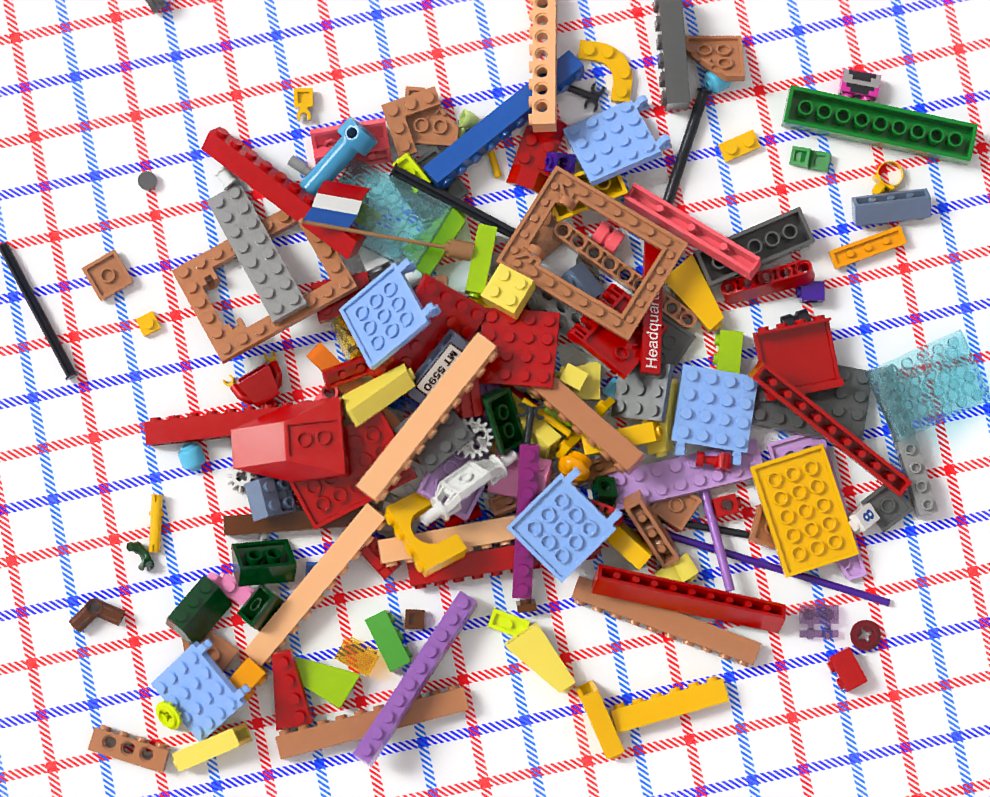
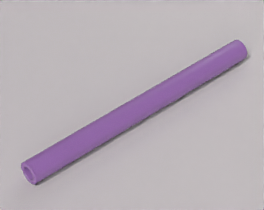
[700,490,735,592]

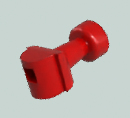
[695,451,733,472]

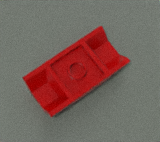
[506,119,567,194]

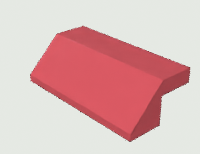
[310,118,392,169]

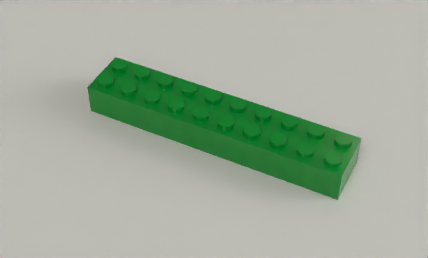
[781,85,978,166]

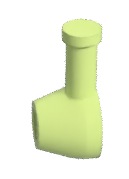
[458,109,478,138]

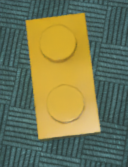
[718,130,761,163]

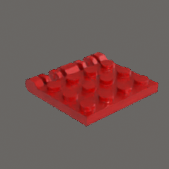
[567,283,669,380]

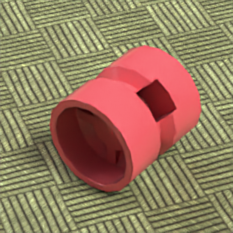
[591,220,626,255]

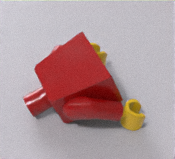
[223,350,282,407]

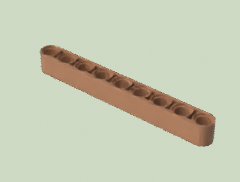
[553,222,697,329]

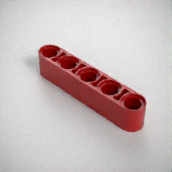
[720,260,815,304]

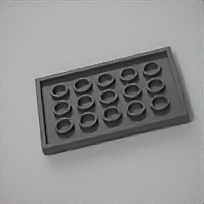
[751,365,873,441]

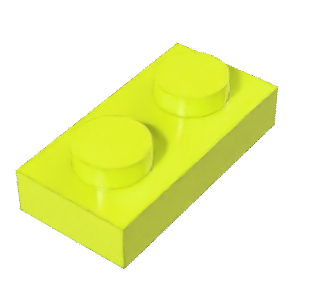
[392,151,431,194]
[487,608,530,636]

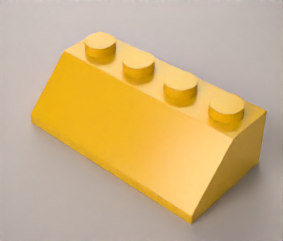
[551,171,628,222]

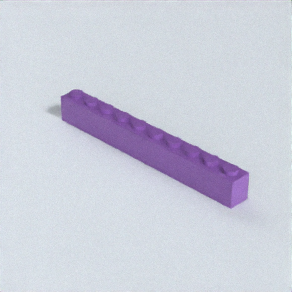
[352,591,478,768]

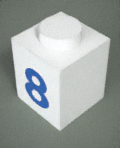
[847,502,880,535]

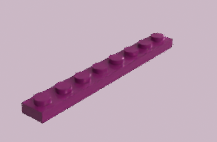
[512,444,540,599]

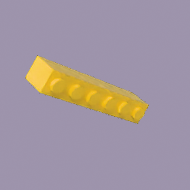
[610,676,729,733]

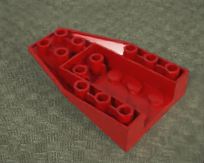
[231,396,350,483]

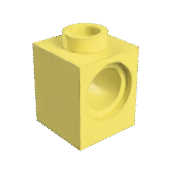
[557,363,588,392]

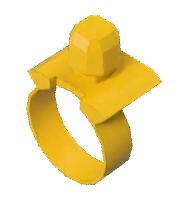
[871,161,903,194]

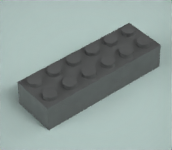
[653,0,690,111]
[693,207,815,288]

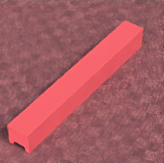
[623,183,761,281]

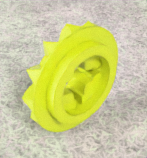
[156,700,182,729]

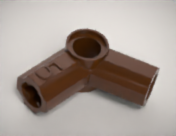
[68,598,126,633]

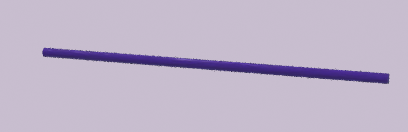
[624,518,891,606]

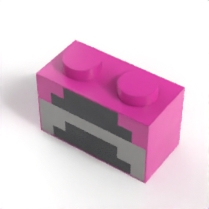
[838,68,882,102]

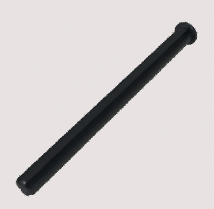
[663,88,712,205]
[389,163,516,238]
[0,242,80,381]

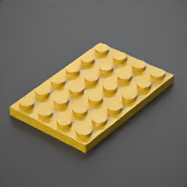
[749,444,859,578]

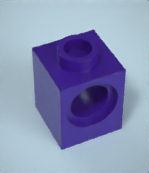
[545,152,576,173]
[796,281,825,303]

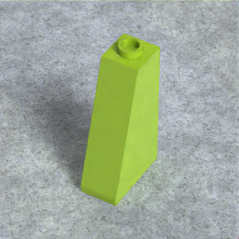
[401,208,466,276]
[465,224,497,299]
[294,656,361,709]

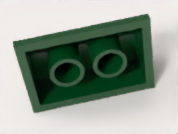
[481,387,524,455]
[231,539,297,587]
[165,575,232,645]

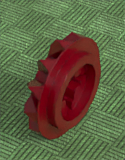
[850,620,881,651]

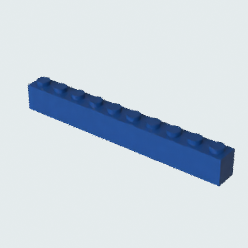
[423,50,585,189]

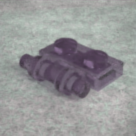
[799,605,839,640]

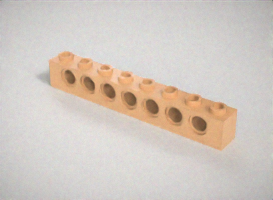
[529,0,557,132]

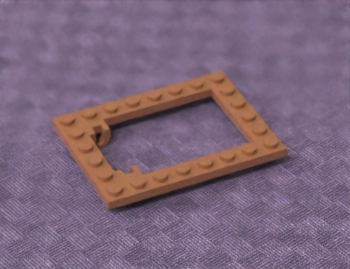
[496,165,688,342]
[171,210,358,364]

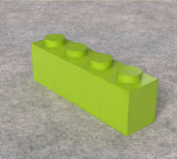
[713,330,743,374]

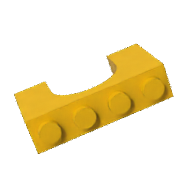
[384,492,467,577]

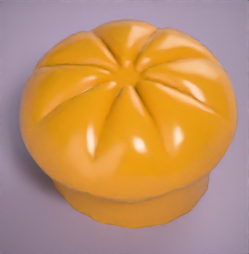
[558,450,592,482]

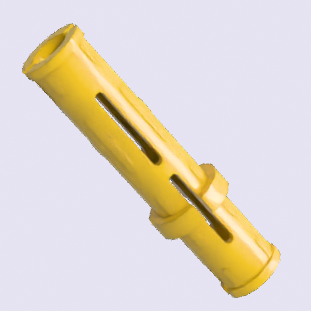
[148,494,164,553]

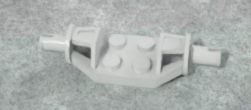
[420,450,518,526]

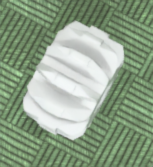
[226,466,259,493]

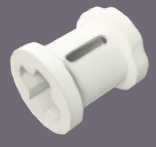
[213,166,238,190]

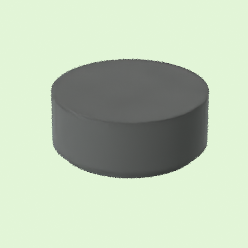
[138,171,157,191]

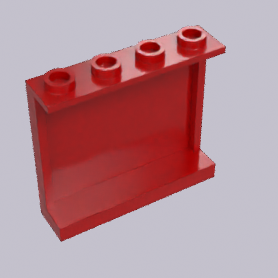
[753,314,844,401]

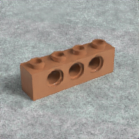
[623,490,680,569]
[87,724,171,773]

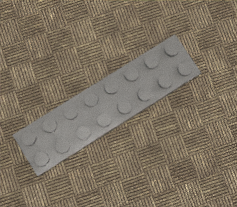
[206,182,308,325]

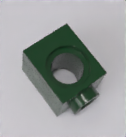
[591,476,618,507]

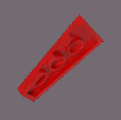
[272,648,314,731]

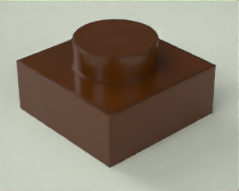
[516,599,537,613]
[405,609,425,629]

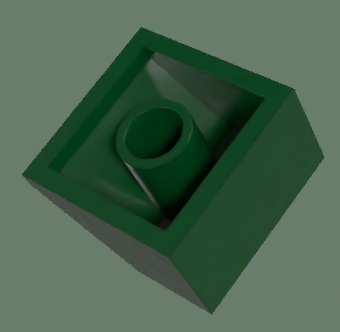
[237,585,284,632]

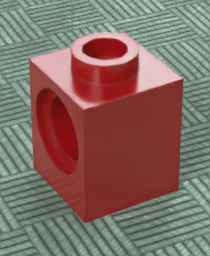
[711,493,742,518]

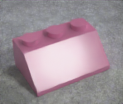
[487,448,553,499]

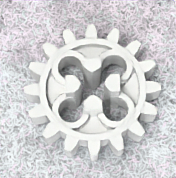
[457,417,493,460]

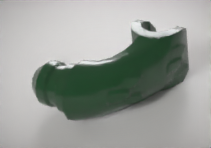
[126,541,154,572]

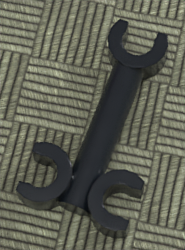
[567,83,605,112]
[517,403,546,449]

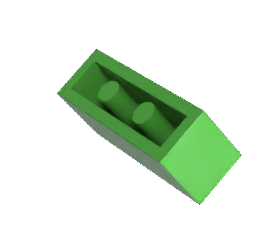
[365,610,413,672]

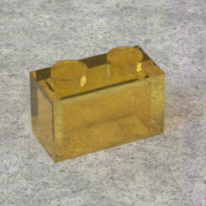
[334,636,380,677]

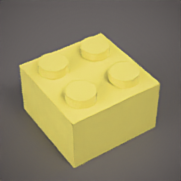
[481,263,536,320]

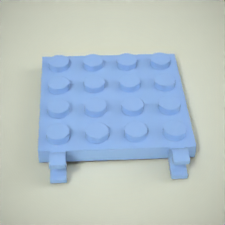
[563,95,672,186]
[339,258,441,370]
[670,364,758,466]
[506,467,623,583]
[151,638,251,742]

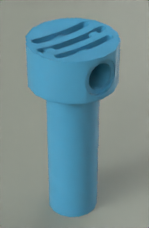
[299,116,378,197]

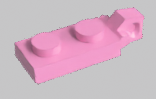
[207,572,255,605]

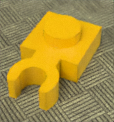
[294,88,314,122]

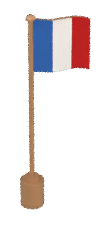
[298,180,473,261]

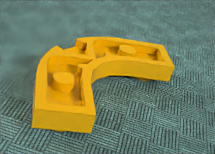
[578,40,632,103]
[555,397,616,459]

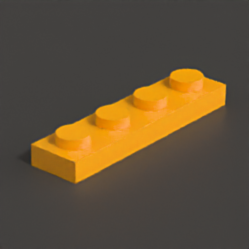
[828,226,907,270]

